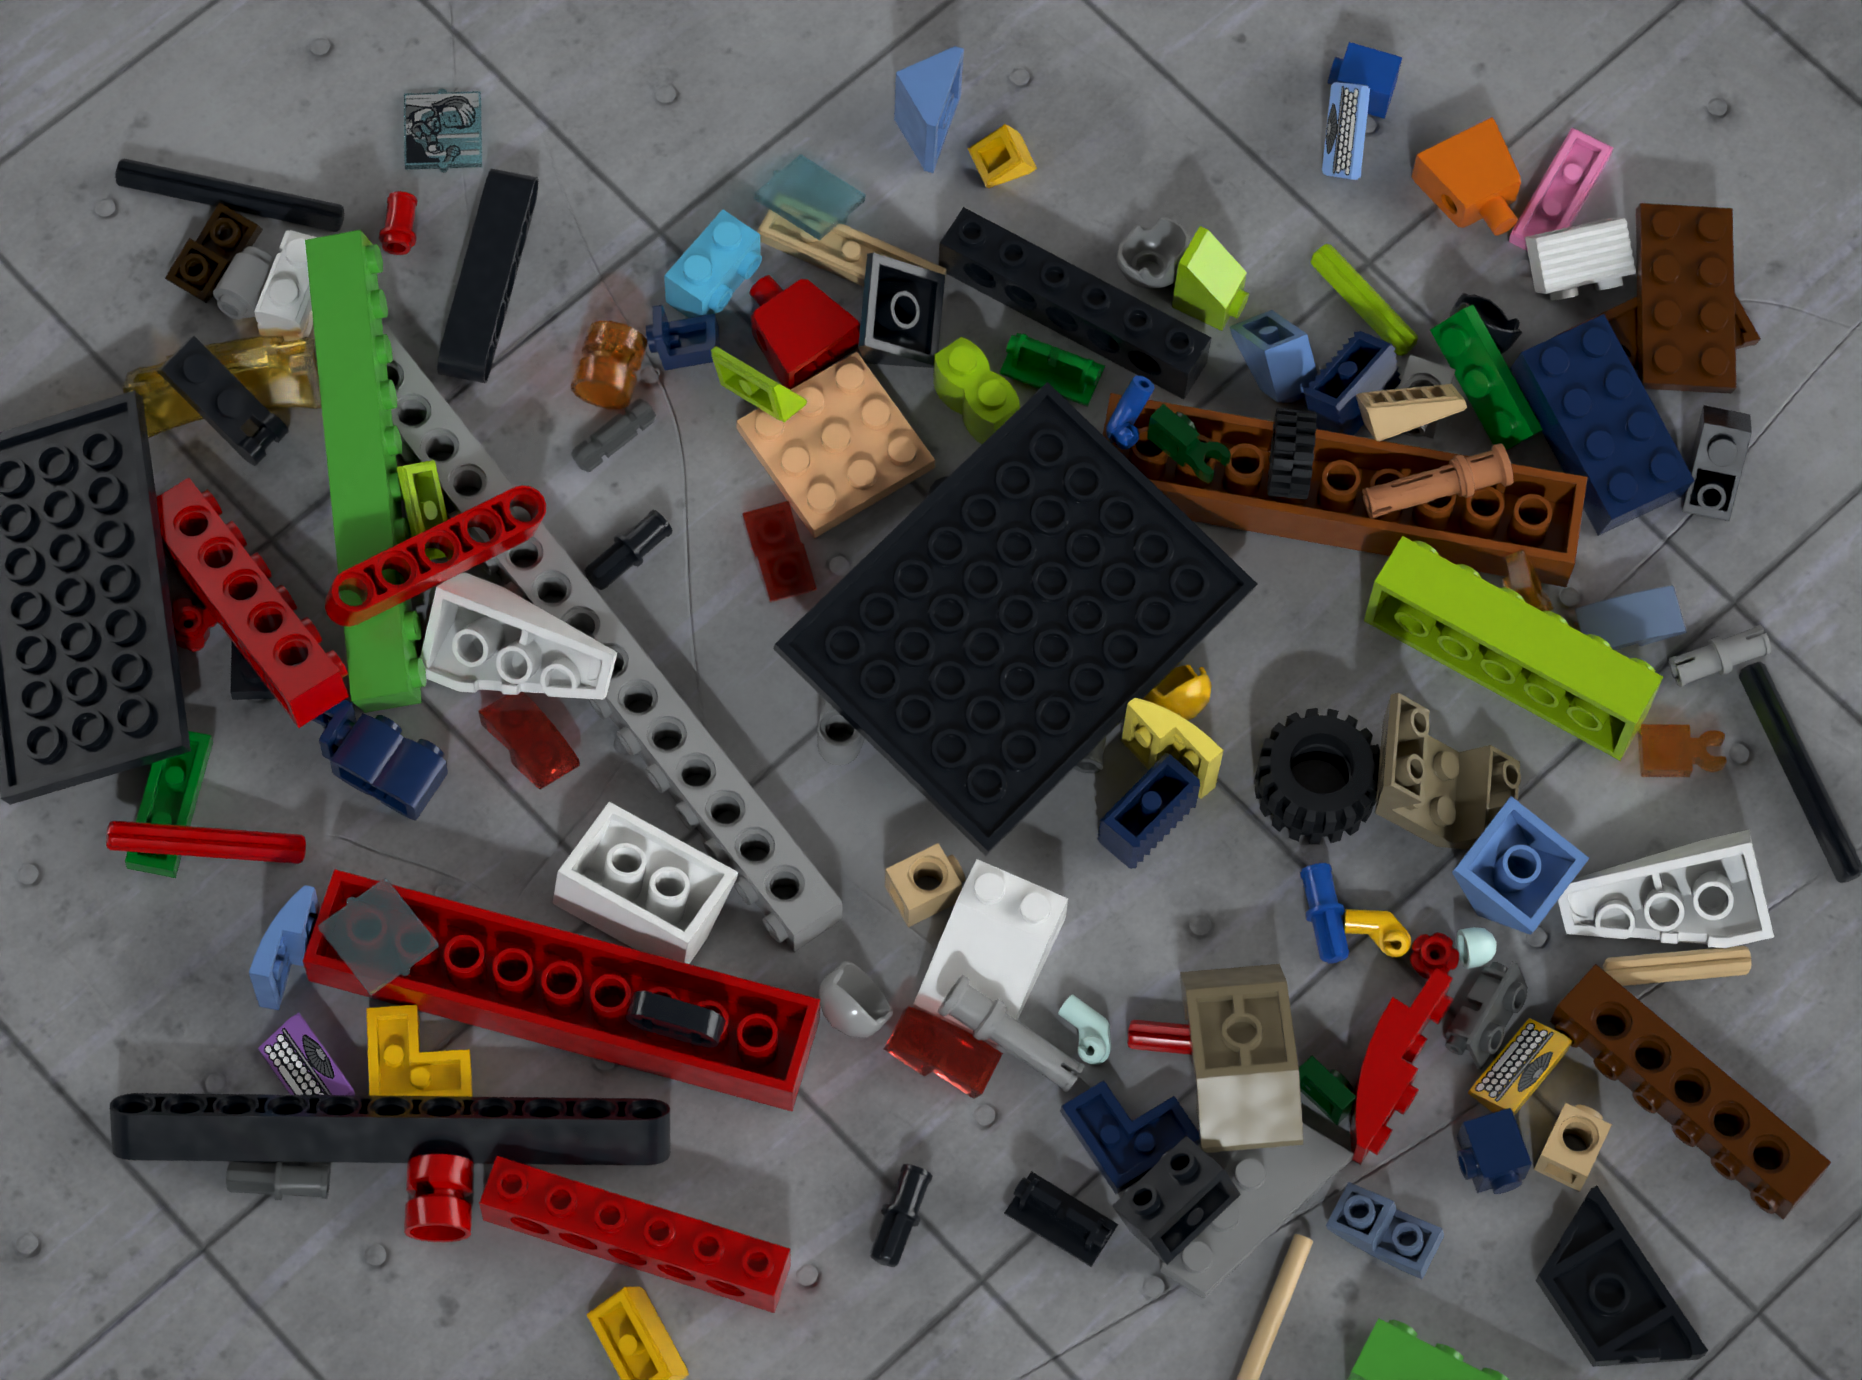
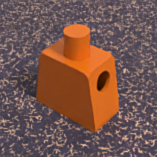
[1411,117,1521,236]

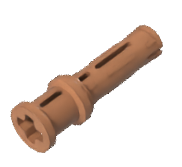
[1362,443,1513,519]

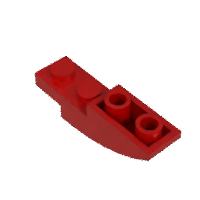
[1350,968,1454,1165]

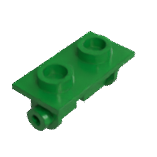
[999,333,1105,407]

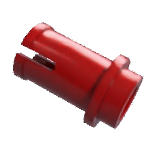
[379,191,418,255]

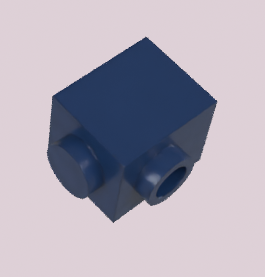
[1457,1108,1532,1194]

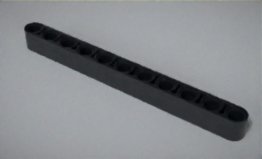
[110,1093,670,1166]

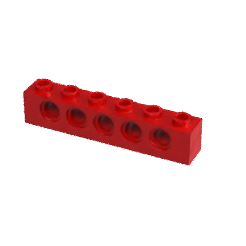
[156,477,349,728]
[479,1156,791,1313]

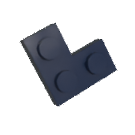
[1060,1080,1200,1194]

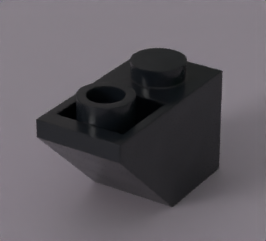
[1682,405,1752,521]

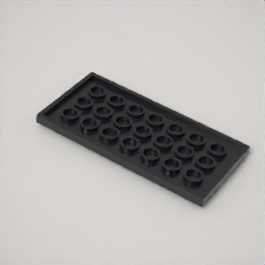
[0,390,191,805]

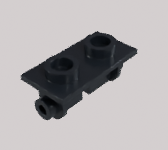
[1004,1171,1118,1267]

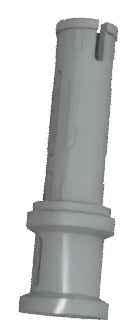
[937,975,1084,1092]

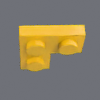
[366,1005,473,1097]

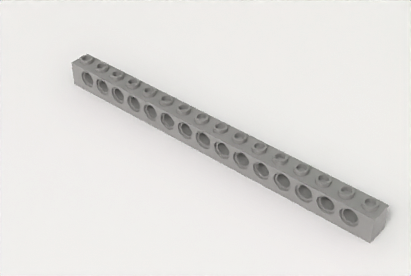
[383,324,843,952]

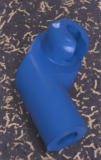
[1106,376,1155,449]

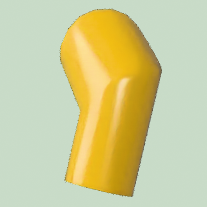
[1343,909,1411,958]

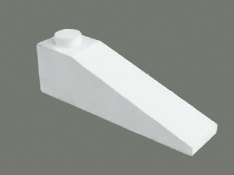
[420,572,618,700]

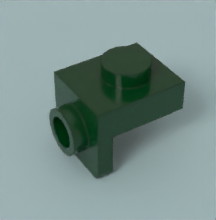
[1298,1055,1356,1125]

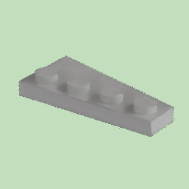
[1160,1123,1354,1299]

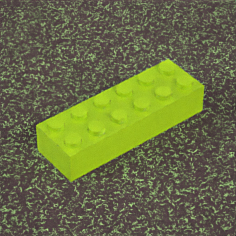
[1364,536,1663,761]

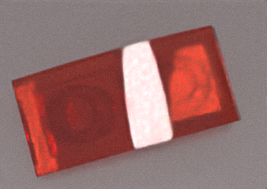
[741,501,817,603]
[478,692,580,789]
[884,1006,1003,1099]

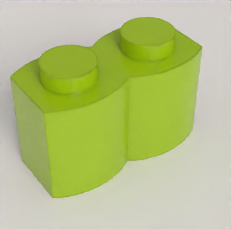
[933,337,1020,444]

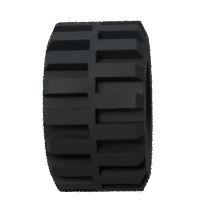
[1255,708,1380,845]

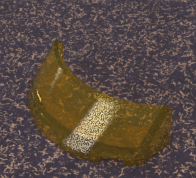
[122,336,322,438]

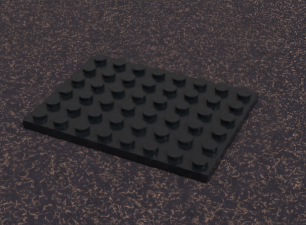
[773,382,1258,856]

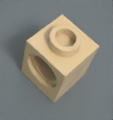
[885,843,965,927]
[1534,1102,1612,1192]

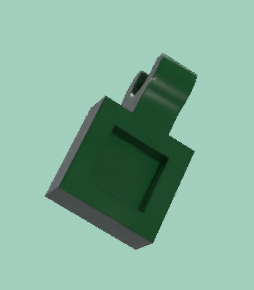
[1147,404,1231,483]

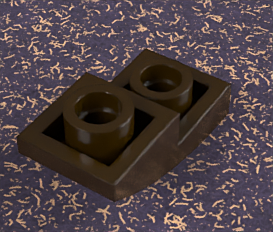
[165,202,263,303]

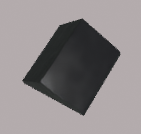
[858,252,945,368]

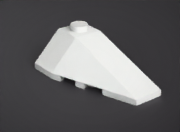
[1558,830,1774,948]

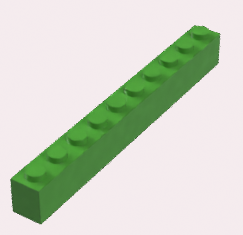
[305,230,426,713]

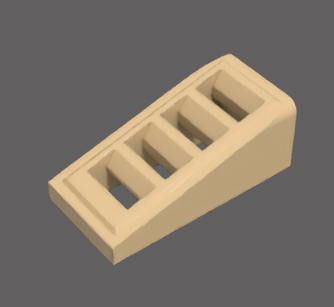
[1356,384,1467,442]

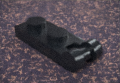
[157,336,289,466]

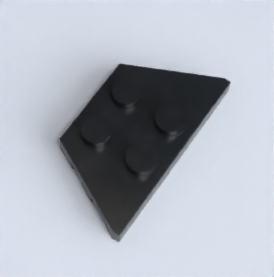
[1536,1185,1708,1367]

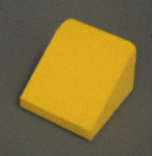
[968,124,1037,188]

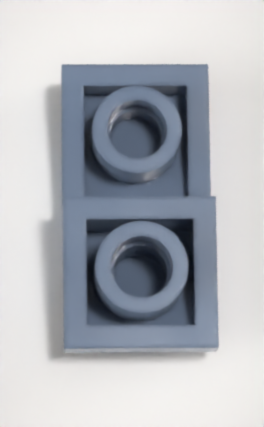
[1575,585,1687,650]
[1326,1182,1444,1279]

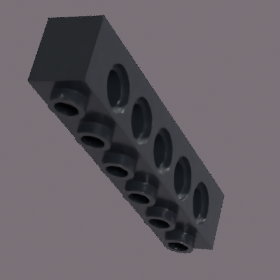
[938,207,1211,400]

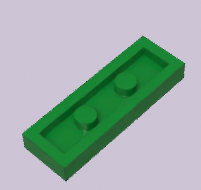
[1430,304,1543,451]
[125,731,213,878]

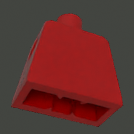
[749,275,860,390]

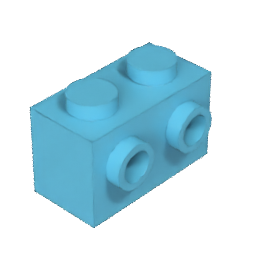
[664,209,762,318]

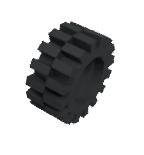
[1267,408,1317,500]

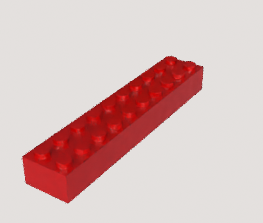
[303,869,820,1112]

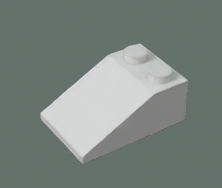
[913,859,1068,1045]

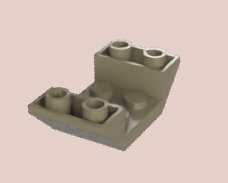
[1375,693,1521,850]
[1180,964,1304,1153]

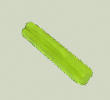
[1311,244,1418,356]

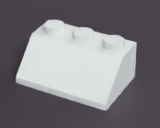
[552,802,738,964]

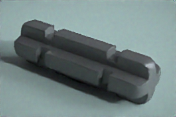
[571,399,656,472]

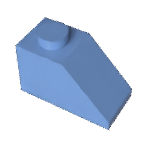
[1229,310,1318,403]

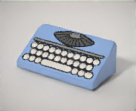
[1322,82,1370,180]

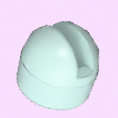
[1457,927,1497,969]

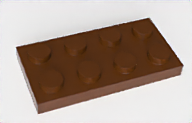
[1636,203,1737,394]

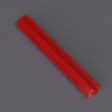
[106,821,306,864]

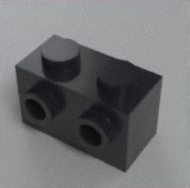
[1112,1136,1241,1265]

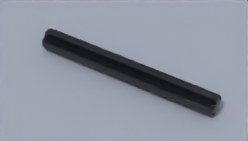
[115,159,344,232]
[1739,662,1862,883]

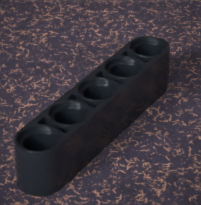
[437,168,538,383]

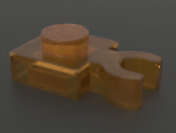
[1503,550,1554,611]
[1638,724,1727,777]

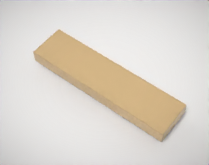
[757,195,946,287]

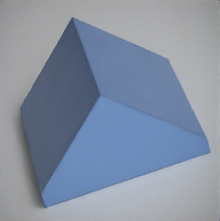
[894,46,964,173]
[1452,796,1589,935]

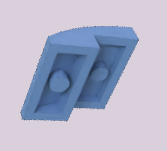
[249,885,320,1010]

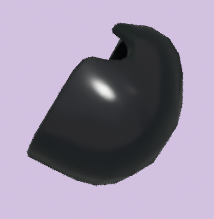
[1450,293,1522,354]

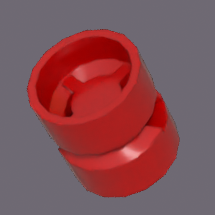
[404,1154,474,1242]

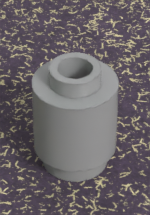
[213,246,275,319]

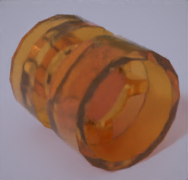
[571,321,648,410]

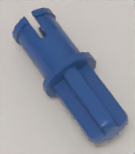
[1300,863,1349,964]

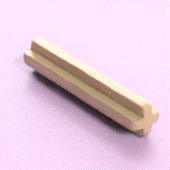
[1603,945,1752,986]

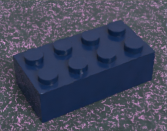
[1510,314,1695,536]

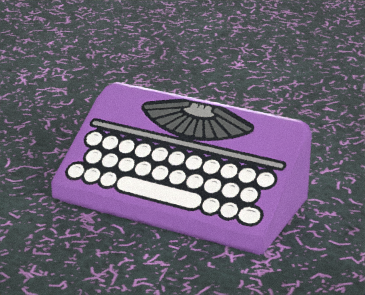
[258,1012,355,1095]

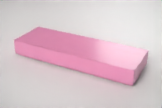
[1508,128,1613,251]

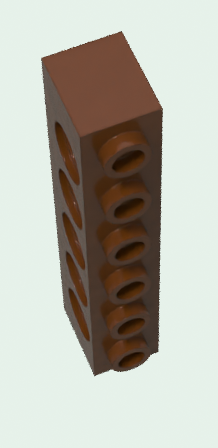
[1550,964,1831,1220]

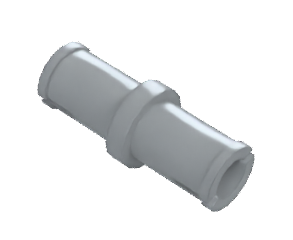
[1669,625,1771,687]

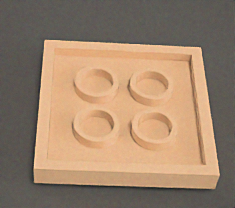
[736,352,935,539]

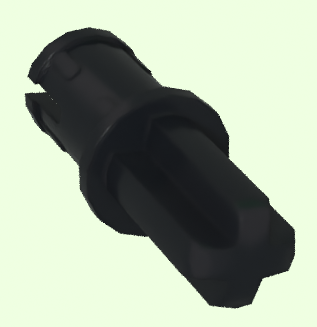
[584,509,673,590]
[870,1164,933,1267]

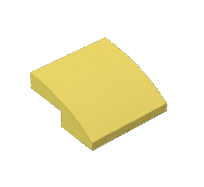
[1121,698,1224,799]

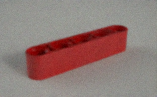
[325,485,546,627]

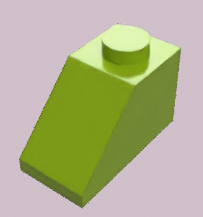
[1172,226,1249,331]

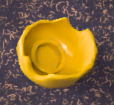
[1144,665,1212,721]

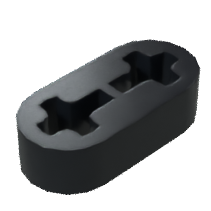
[625,991,726,1048]

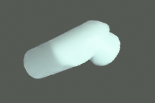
[1058,994,1112,1065]

